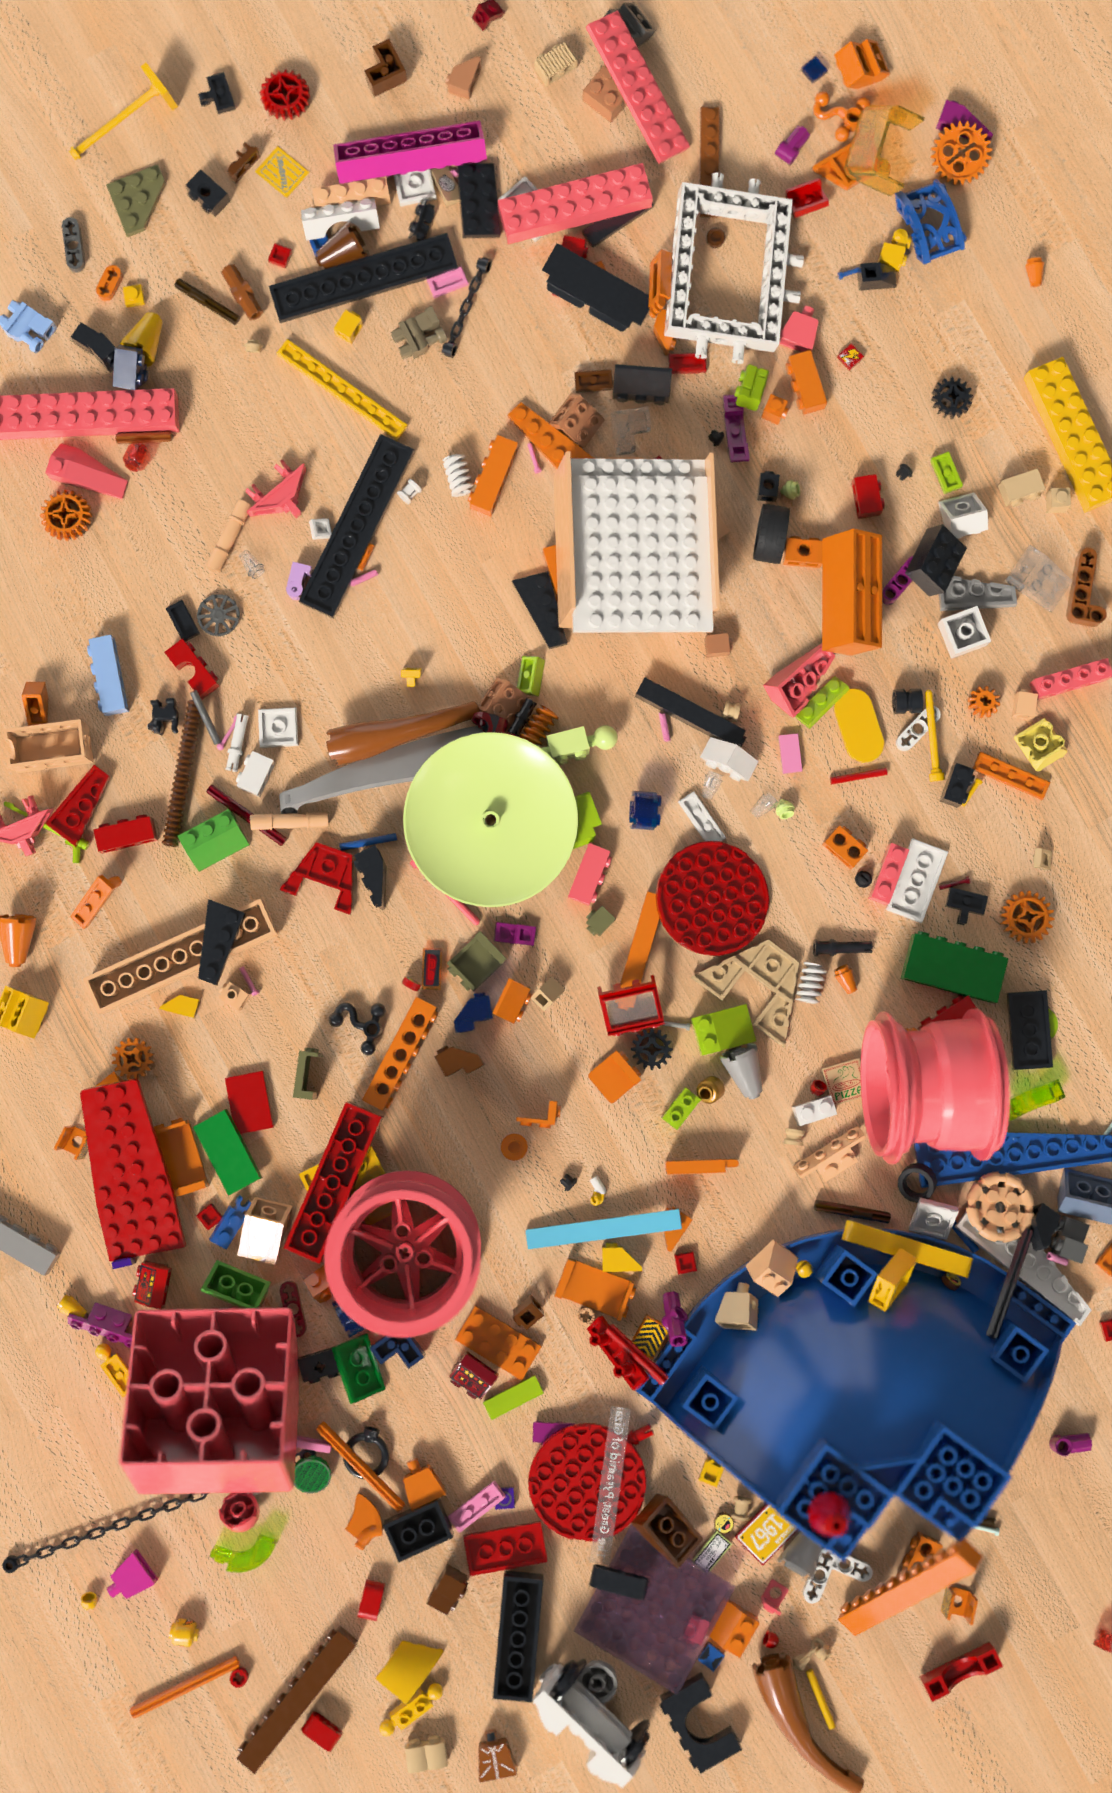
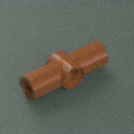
[221,264,263,321]

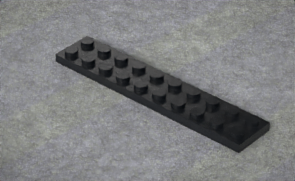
[269,233,458,323]
[299,434,415,619]

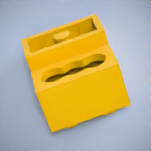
[0,985,49,1039]

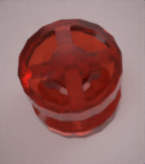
[1093,1628,1112,1653]

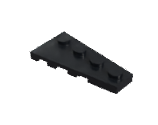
[512,571,567,649]
[198,899,246,986]

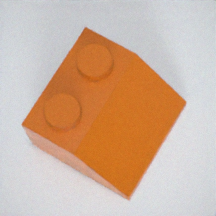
[492,978,532,1024]
[706,1596,760,1658]

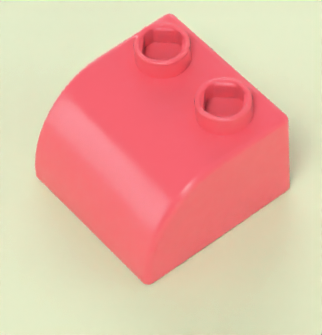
[119,1308,299,1494]

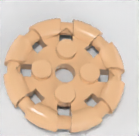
[966,1172,1035,1243]

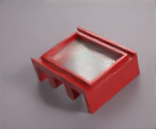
[597,975,665,1036]

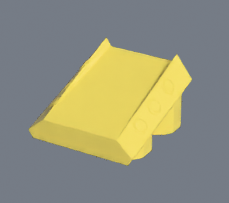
[1014,718,1068,771]

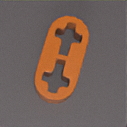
[96,265,123,301]

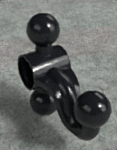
[329,1003,386,1056]

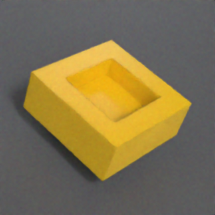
[122,284,145,308]

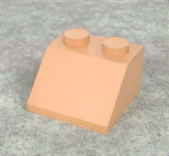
[745,1240,798,1297]

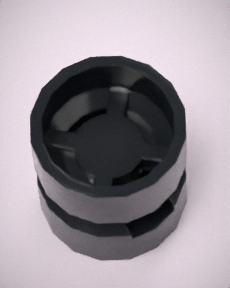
[892,688,923,714]

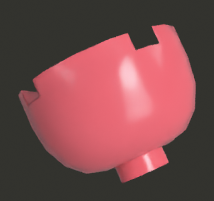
[219,1492,260,1532]

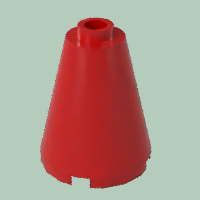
[808,1492,851,1536]

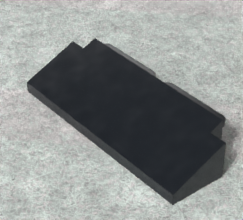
[542,243,650,332]

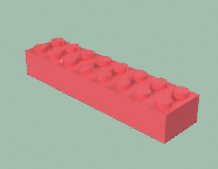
[498,163,653,244]

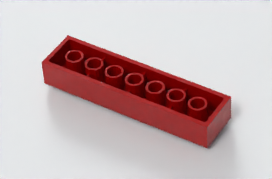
[283,1102,383,1264]

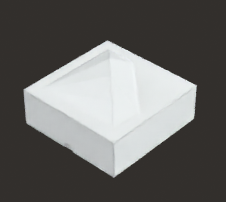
[309,518,332,540]

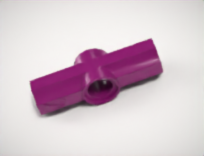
[662,1291,688,1347]

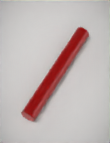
[830,768,888,785]

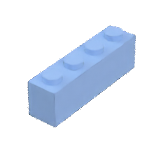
[87,635,129,716]

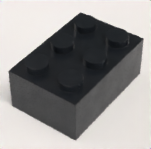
[905,524,967,597]
[383,1498,454,1563]

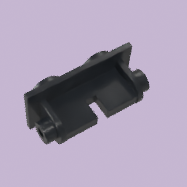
[408,199,435,241]

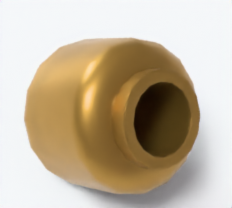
[696,1076,725,1104]

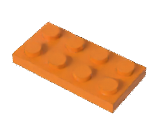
[455,1305,542,1381]

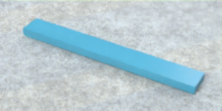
[525,1209,682,1249]

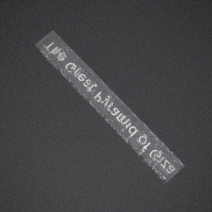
[590,1406,631,1565]

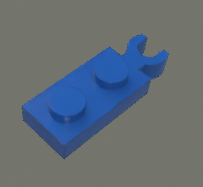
[209,1195,251,1250]

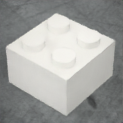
[938,606,991,659]

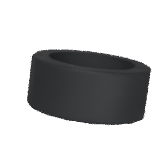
[898,1163,937,1203]

